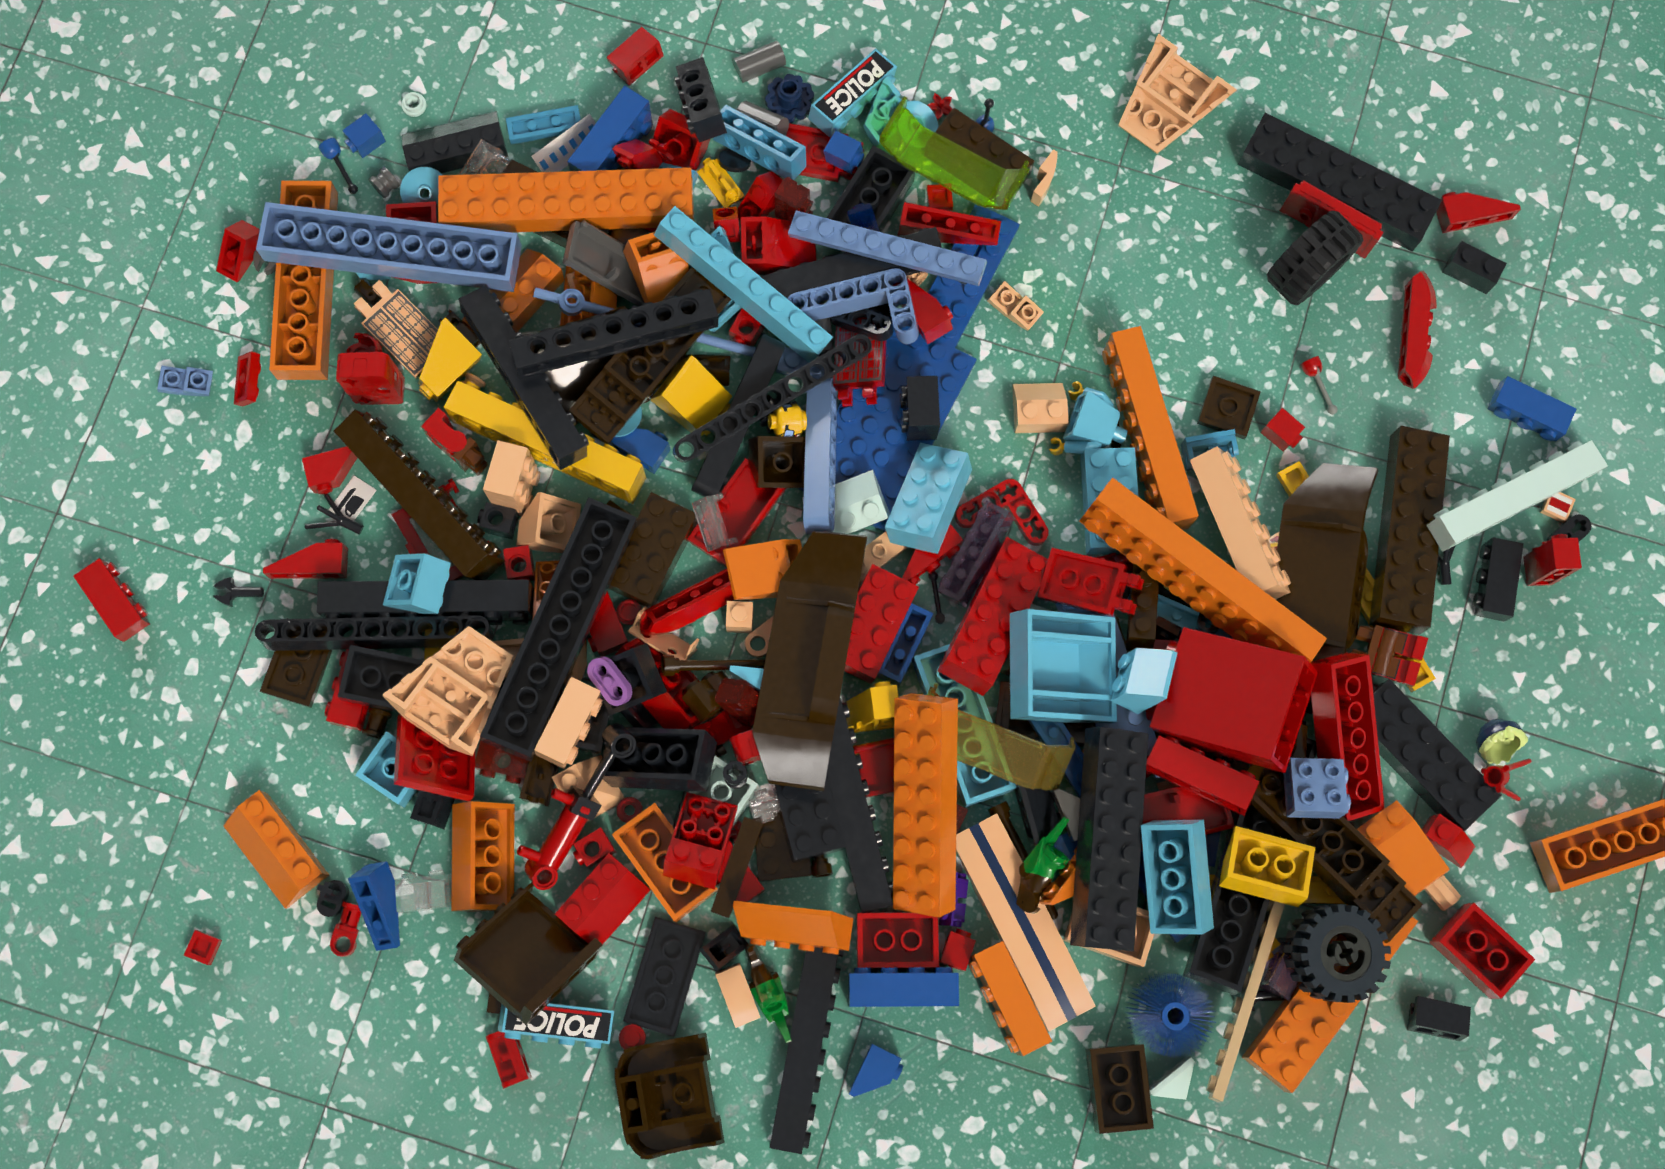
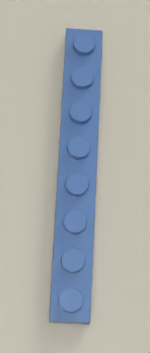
[788,210,987,286]

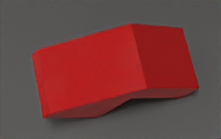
[691,706,751,747]

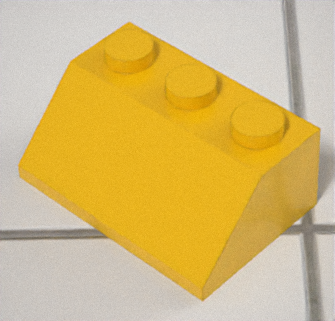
[1219,826,1315,907]

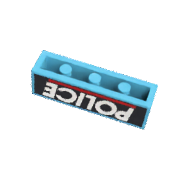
[808,49,897,137]
[498,1003,614,1049]

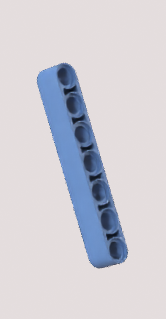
[803,378,837,535]

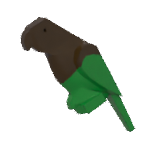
[1016,817,1070,914]
[745,945,792,1043]

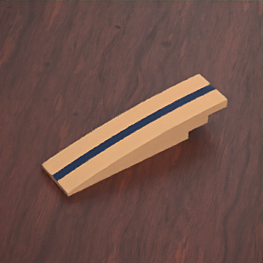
[956,814,1096,1032]

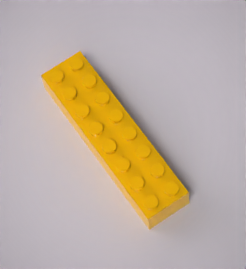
[444,381,646,504]

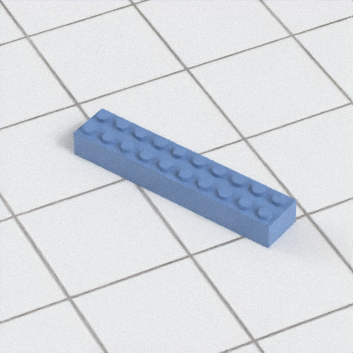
[256,202,522,292]

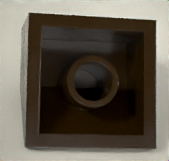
[748,436,805,488]

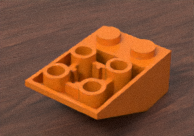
[623,232,689,303]
[723,539,802,600]

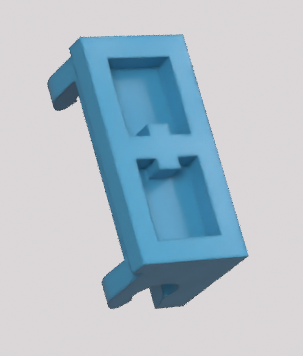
[1181,429,1239,471]

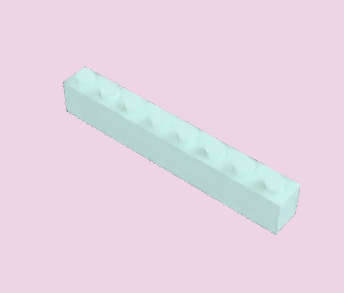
[1427,440,1608,552]

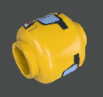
[768,404,807,437]

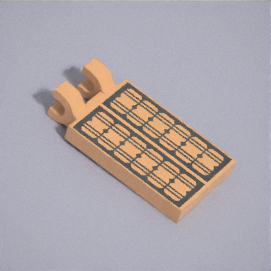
[354,280,438,379]

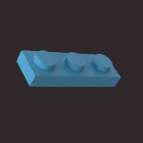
[506,105,581,144]

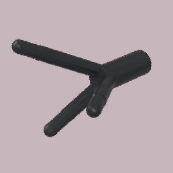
[304,494,364,535]
[1437,545,1456,585]

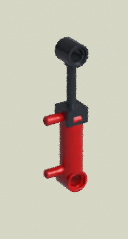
[517,723,636,890]

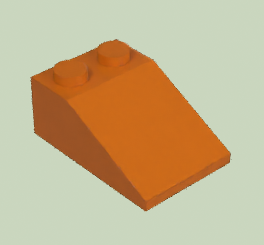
[1357,800,1450,896]

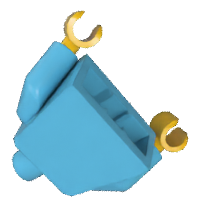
[1049,381,1128,456]

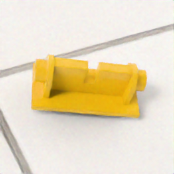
[697,157,745,208]

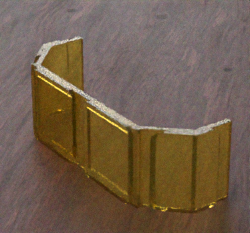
[927,683,1076,790]

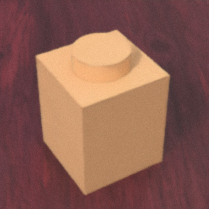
[726,601,754,633]

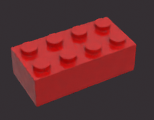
[845,564,919,684]

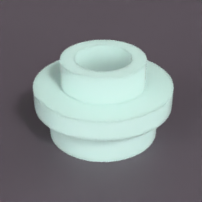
[401,92,427,117]

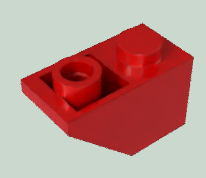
[612,139,663,170]
[737,171,790,220]

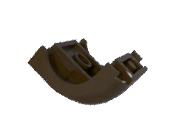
[615,1033,725,1160]

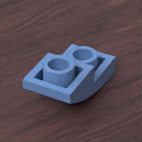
[157,365,213,396]

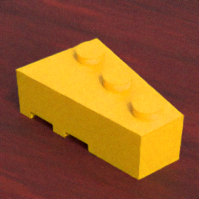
[846,681,898,733]

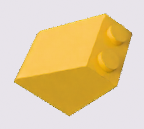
[418,318,482,402]
[650,355,732,436]

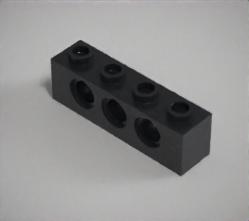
[674,57,727,143]

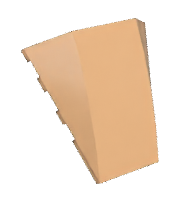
[1118,34,1237,154]
[383,626,513,756]

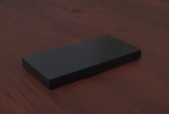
[623,917,706,1037]

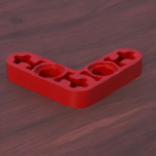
[955,479,1049,546]

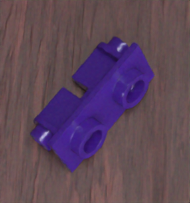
[938,872,969,928]

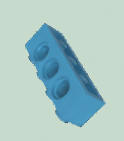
[713,105,806,182]

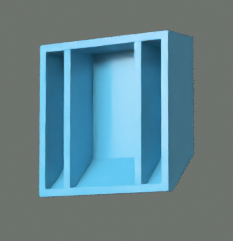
[1010,609,1117,723]

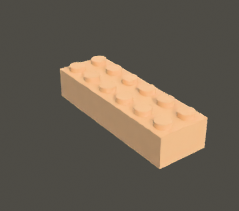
[1190,446,1291,599]

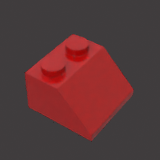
[653,109,710,171]

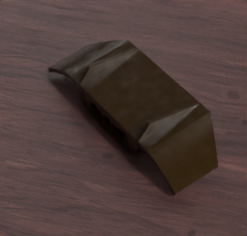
[1275,463,1378,714]
[752,530,868,791]

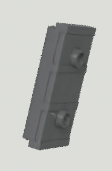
[562,220,645,307]

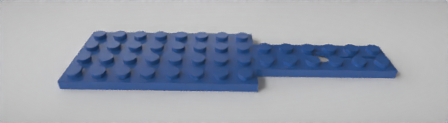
[798,203,1020,532]

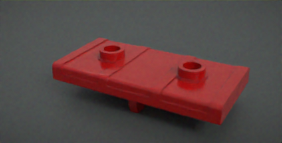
[1279,180,1383,259]
[687,458,787,567]
[853,738,894,798]
[1141,786,1235,851]

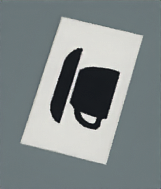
[329,476,377,521]

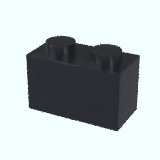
[1442,241,1507,294]

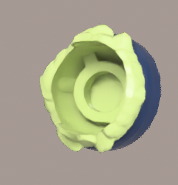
[1476,719,1528,765]

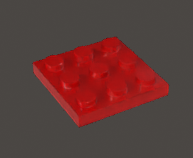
[394,714,475,801]

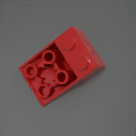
[741,216,816,275]
[663,792,738,890]

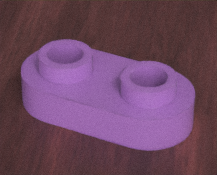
[587,657,632,706]

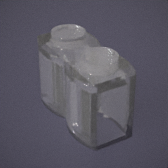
[395,870,452,913]

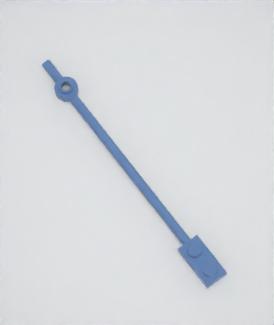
[533,287,822,379]

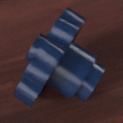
[765,74,814,124]

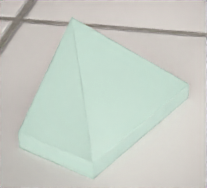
[1149,1057,1195,1100]

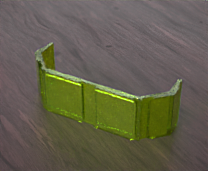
[879,96,1030,210]

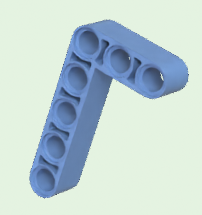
[787,268,919,344]

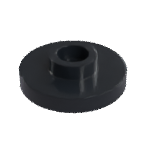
[719,149,751,172]

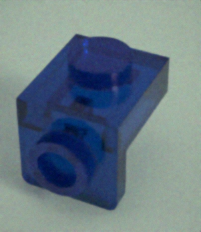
[847,203,880,232]

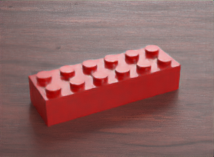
[937,537,1048,696]
[1310,653,1385,822]

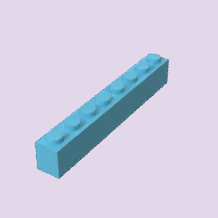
[654,206,833,363]

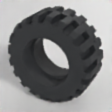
[1267,211,1363,305]

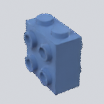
[1283,758,1351,819]

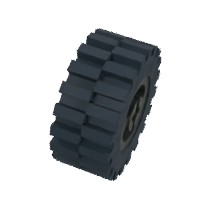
[1284,904,1391,1003]

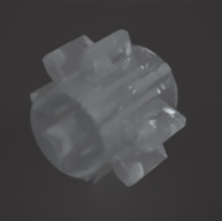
[748,788,780,823]

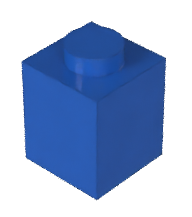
[342,113,386,158]
[823,131,864,174]

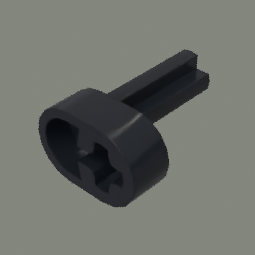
[317,880,349,917]

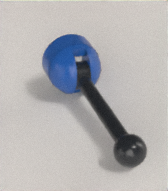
[976,98,994,132]
[318,138,358,194]

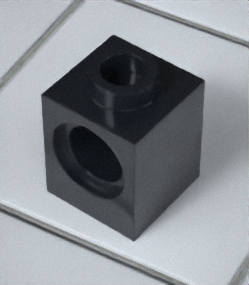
[477,502,519,540]

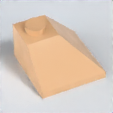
[516,492,581,553]
[552,755,624,823]

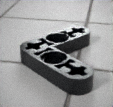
[829,289,894,341]

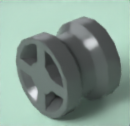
[369,167,400,198]

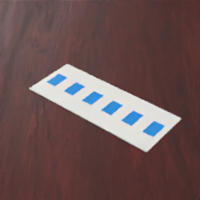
[531,114,596,172]

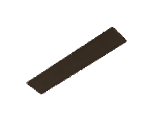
[711,817,763,918]

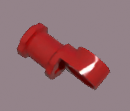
[330,902,361,957]

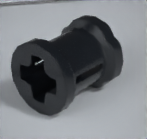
[723,761,748,789]

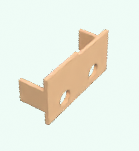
[628,606,700,660]

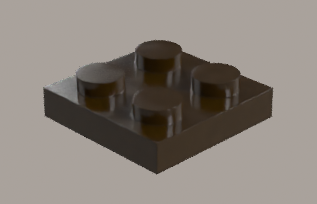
[1197,376,1261,440]

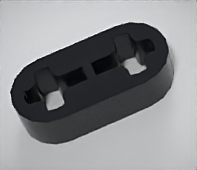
[1547,514,1592,541]

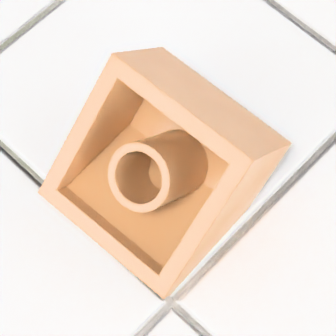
[1012,383,1069,433]

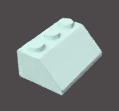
[802,470,890,534]

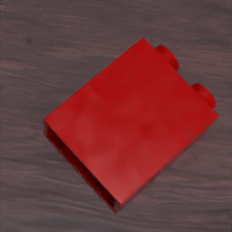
[1146,627,1318,773]

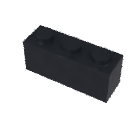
[1472,537,1524,622]

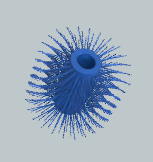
[1125,973,1216,1058]

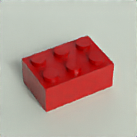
[1429,902,1535,999]
[856,913,939,968]

